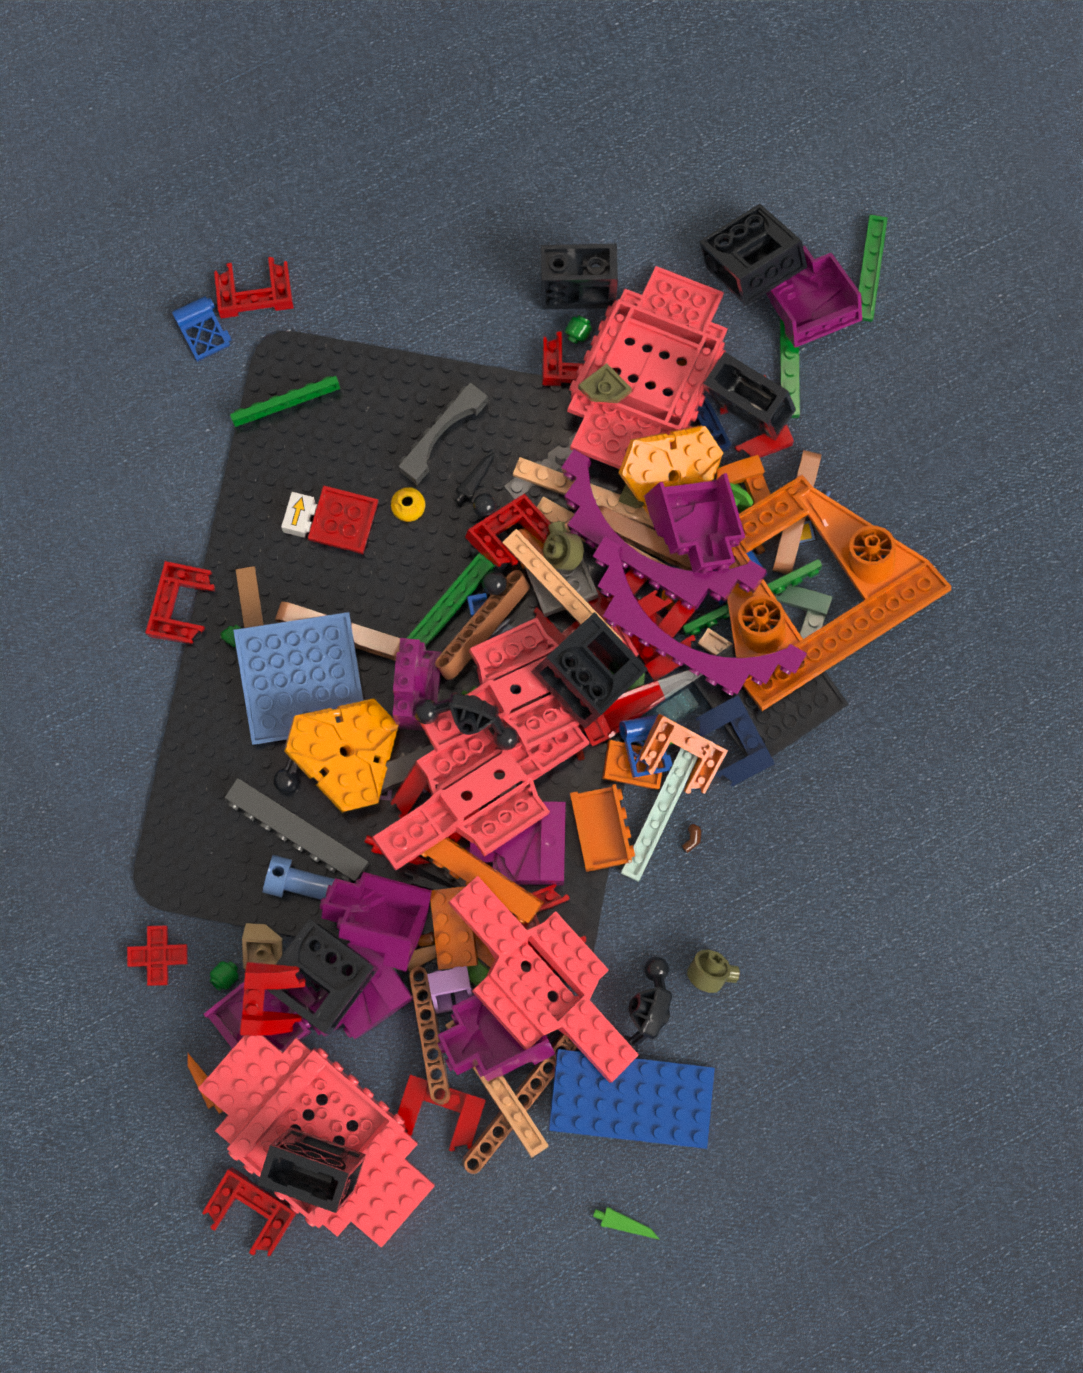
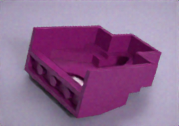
[766,246,862,348]
[644,473,746,575]
[393,638,442,731]
[466,802,565,885]
[320,872,432,971]
[310,943,414,1039]
[204,974,318,1052]
[437,995,555,1082]

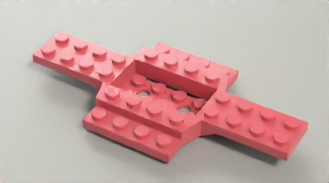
[420,617,638,753]
[373,726,589,871]
[448,876,639,1083]

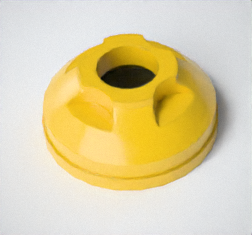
[391,487,425,522]

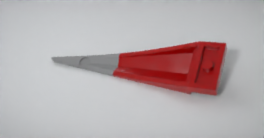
[584,670,703,746]

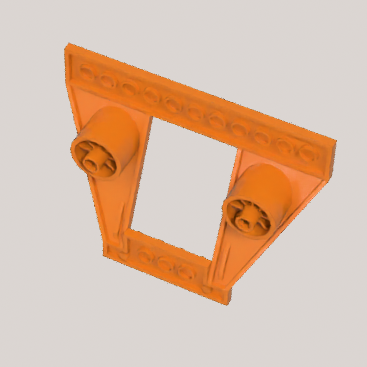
[727,475,952,711]

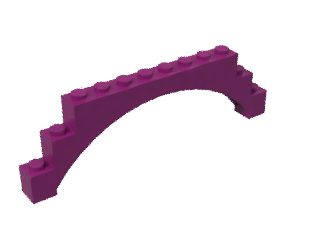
[561,449,766,610]
[593,536,807,695]

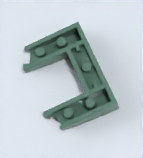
[774,585,832,639]

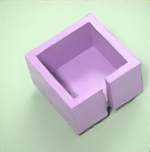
[427,966,473,1014]

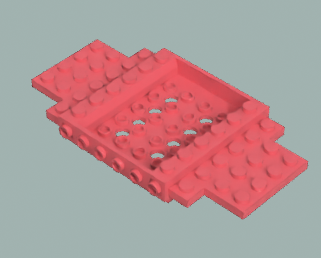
[567,266,728,469]
[198,1035,435,1248]

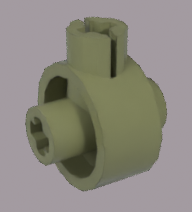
[543,521,584,571]
[687,950,740,993]

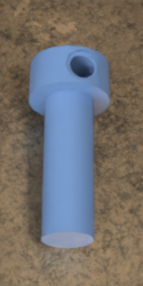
[262,855,335,900]

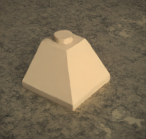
[242,923,283,969]

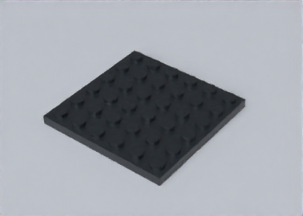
[692,617,849,757]

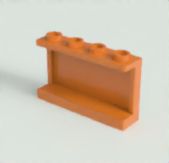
[570,784,635,872]

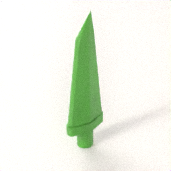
[593,1207,660,1240]

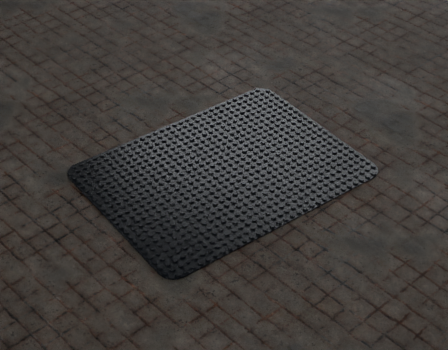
[134,331,670,984]

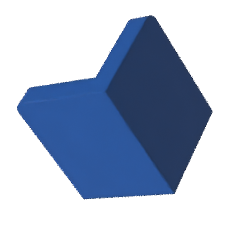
[467,593,487,618]

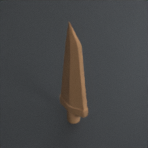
[398,945,437,972]

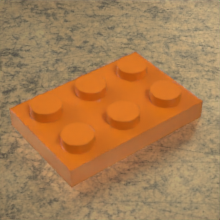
[602,740,663,790]

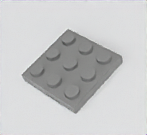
[525,558,599,617]

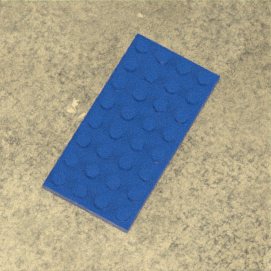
[548,1049,715,1149]

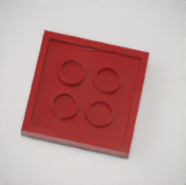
[308,486,379,554]

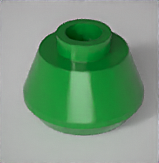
[221,625,241,648]

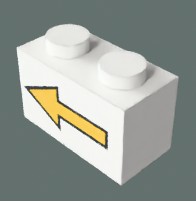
[281,492,317,538]

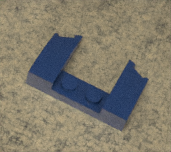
[664,391,731,452]
[696,695,775,786]

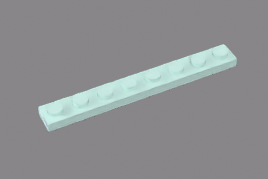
[621,748,698,882]

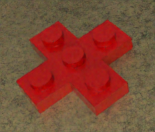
[127,925,188,986]

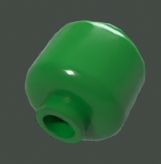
[565,315,592,344]
[209,961,239,991]

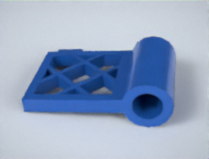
[172,296,232,361]
[619,715,672,778]

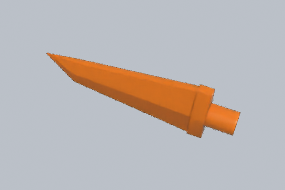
[188,1053,224,1114]

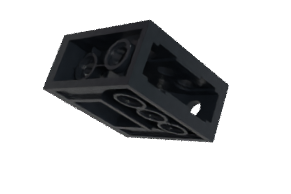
[699,204,807,306]
[541,244,618,310]
[703,352,796,441]
[531,612,648,729]
[266,919,379,1034]
[257,1127,366,1213]

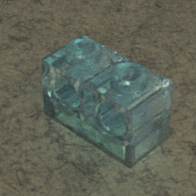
[654,688,698,722]

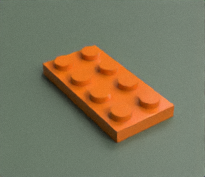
[430,886,478,970]

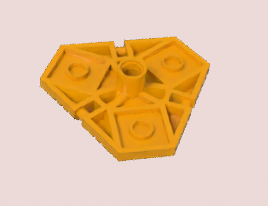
[619,425,723,519]
[284,698,398,812]

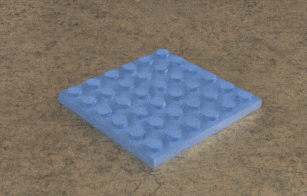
[233,612,363,745]

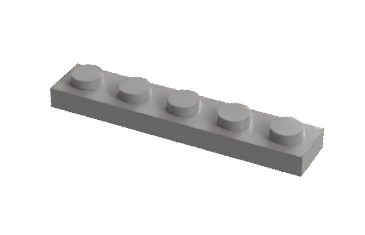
[504,432,577,499]

